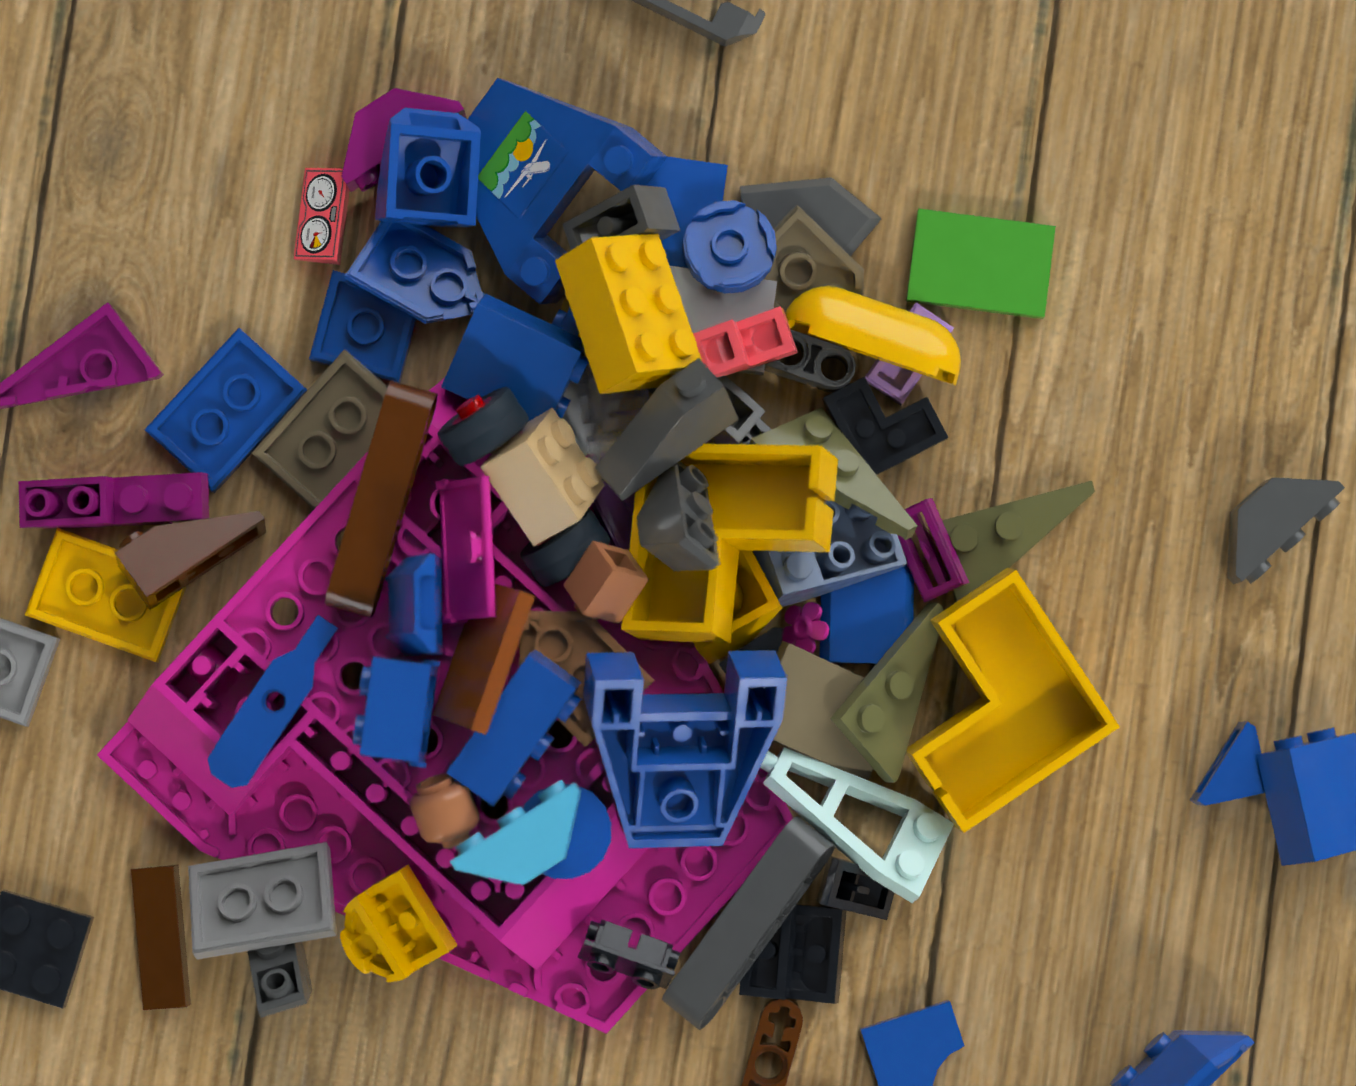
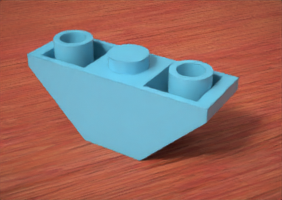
[450,780,582,885]

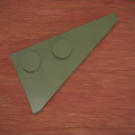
[749,407,917,540]
[942,481,1095,602]
[830,602,944,783]

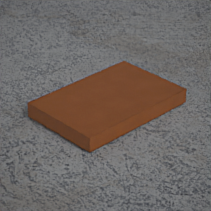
[432,583,534,735]

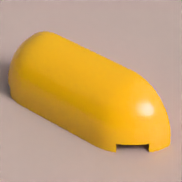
[785,286,961,386]

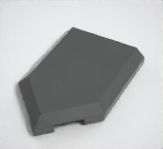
[740,177,882,256]

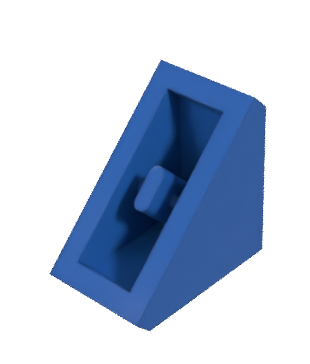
[1190,721,1265,806]

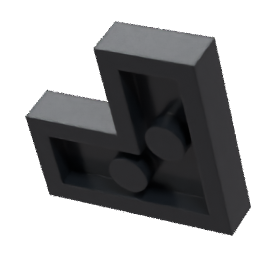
[822,376,949,475]

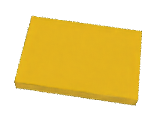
[25,528,187,663]

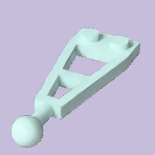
[760,747,954,903]

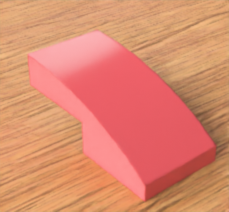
[693,306,798,378]

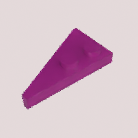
[0,302,164,409]

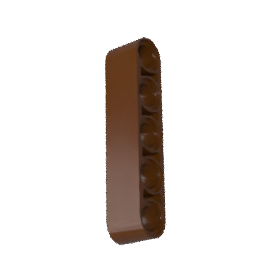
[325,381,438,618]

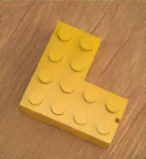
[621,444,838,643]
[906,568,1120,833]

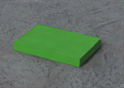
[906,208,1056,319]

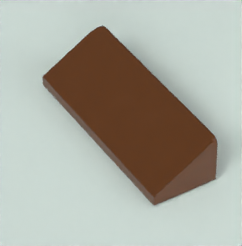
[131,864,191,1010]

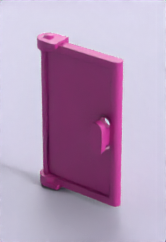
[436,476,496,626]

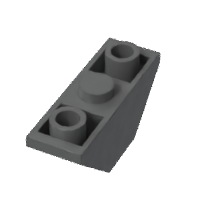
[637,461,720,571]
[1227,477,1345,584]
[248,942,312,1018]

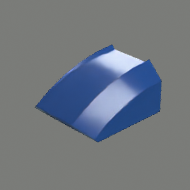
[375,108,481,228]
[385,554,443,656]

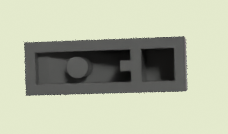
[595,358,739,501]

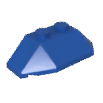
[1110,1030,1255,1086]

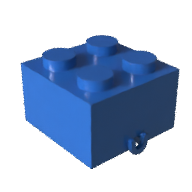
[353,657,440,768]

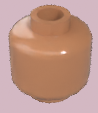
[410,773,480,848]

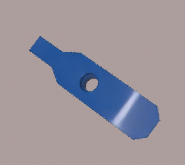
[207,615,338,788]

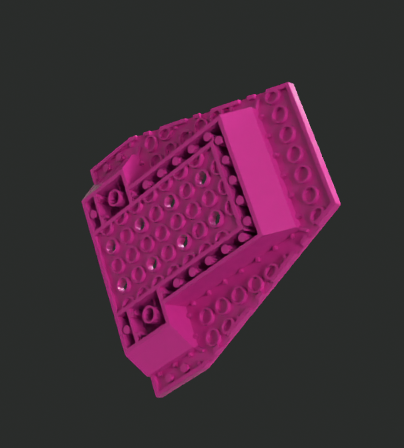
[97,378,793,1034]

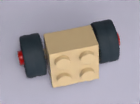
[438,387,610,587]

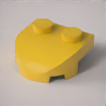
[340,865,458,982]

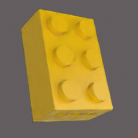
[555,234,702,394]

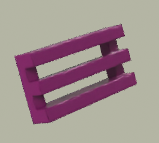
[898,498,969,603]

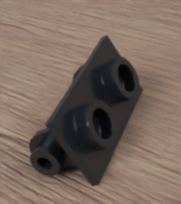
[577,919,680,989]

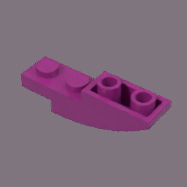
[18,472,209,528]

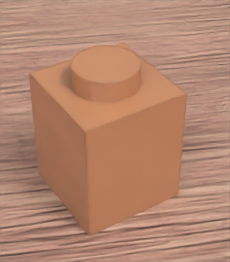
[563,541,649,624]

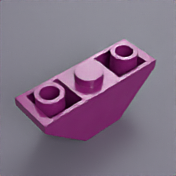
[341,88,467,192]

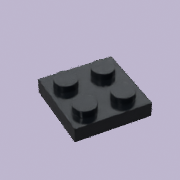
[0,890,94,1009]

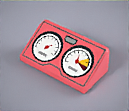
[294,168,350,265]

